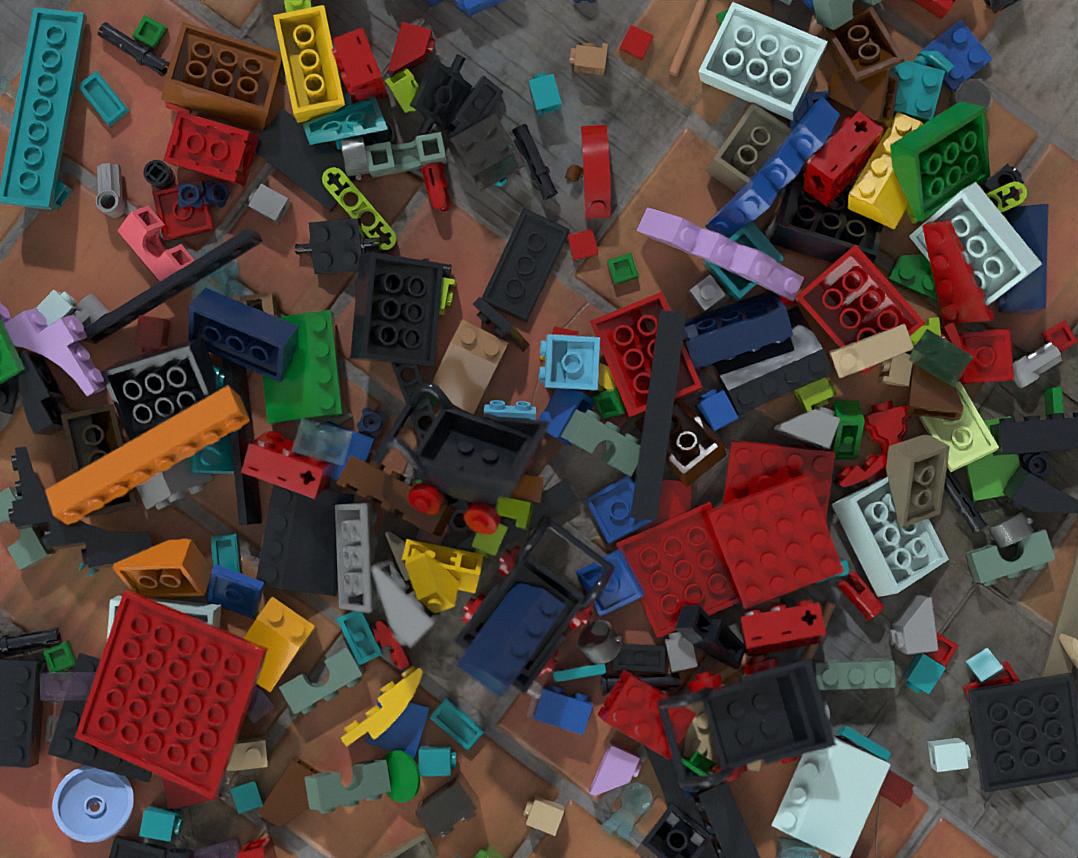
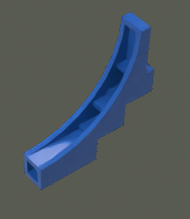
[705,97,840,239]

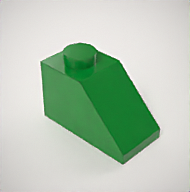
[831,400,864,459]

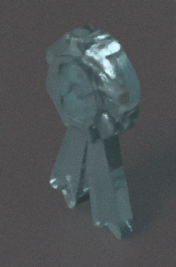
[600,782,653,840]

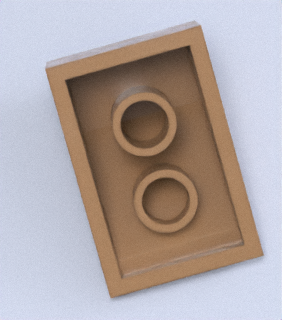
[432,319,509,415]

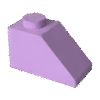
[589,741,642,796]

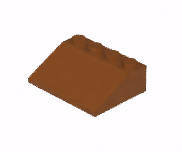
[161,22,282,131]

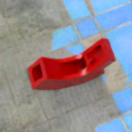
[581,125,611,219]

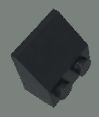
[635,804,713,858]

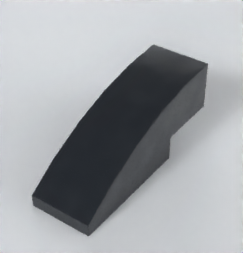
[675,605,745,669]

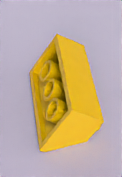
[273,5,345,123]
[848,112,923,230]

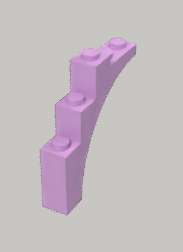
[636,207,804,301]
[0,302,106,396]

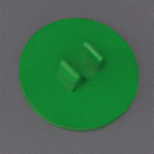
[382,750,421,803]
[681,751,719,785]

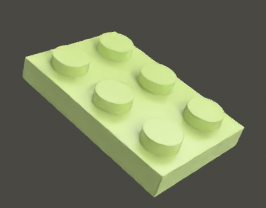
[918,381,999,472]

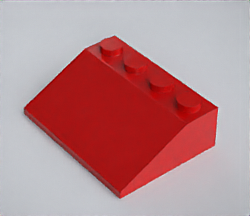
[795,244,925,375]
[590,291,702,417]

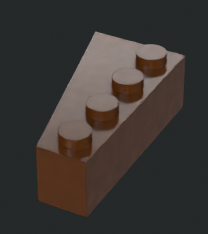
[337,455,455,537]

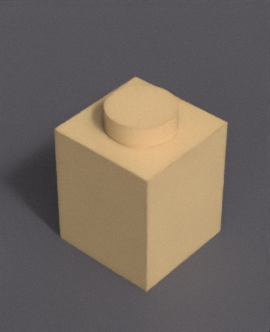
[523,795,564,836]

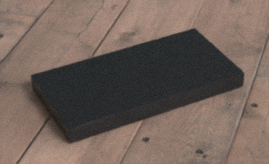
[256,108,363,212]
[482,208,570,322]

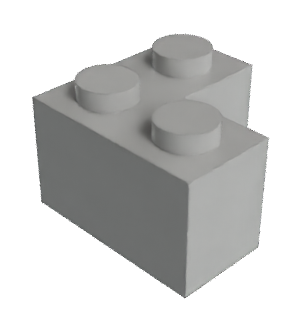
[136,457,213,510]

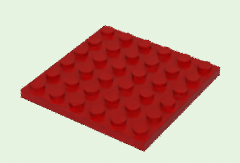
[75,590,268,799]

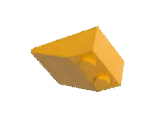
[244,597,316,693]

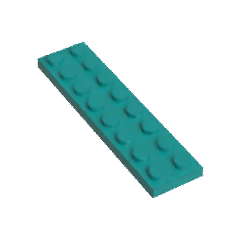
[0,7,87,210]

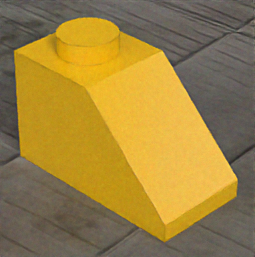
[405,552,460,613]

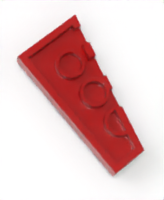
[922,220,995,324]

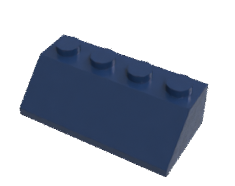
[996,204,1049,314]
[189,288,299,382]
[683,291,794,369]
[456,582,566,697]

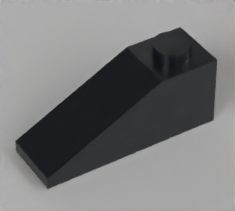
[1002,467,1078,513]

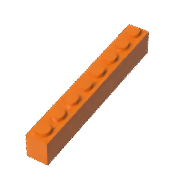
[45,386,250,525]

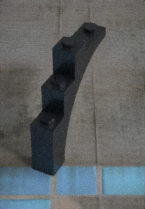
[8,446,152,570]

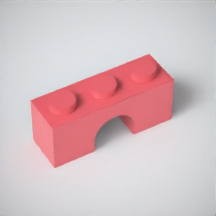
[117,205,195,282]

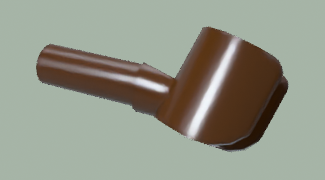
[565,165,583,182]

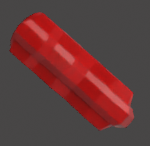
[863,401,911,457]

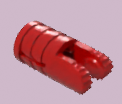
[421,162,451,212]
[837,571,885,621]

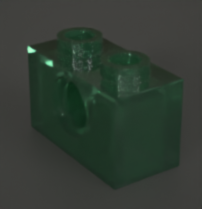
[909,329,973,387]

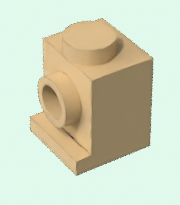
[878,352,914,387]

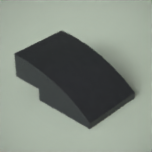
[18,350,66,436]

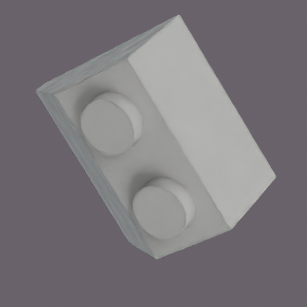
[772,407,840,449]
[889,594,938,654]

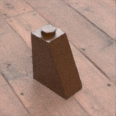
[828,69,899,128]
[907,346,964,420]
[257,756,321,828]

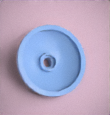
[52,765,134,842]

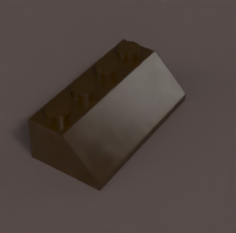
[61,404,137,518]

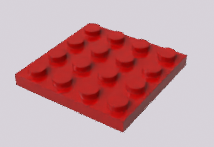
[723,440,835,522]
[707,473,844,609]
[615,502,742,638]

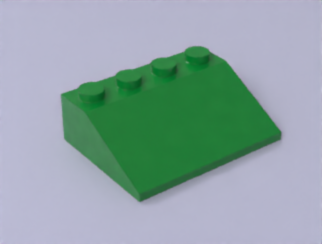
[890,101,990,222]
[262,310,345,424]

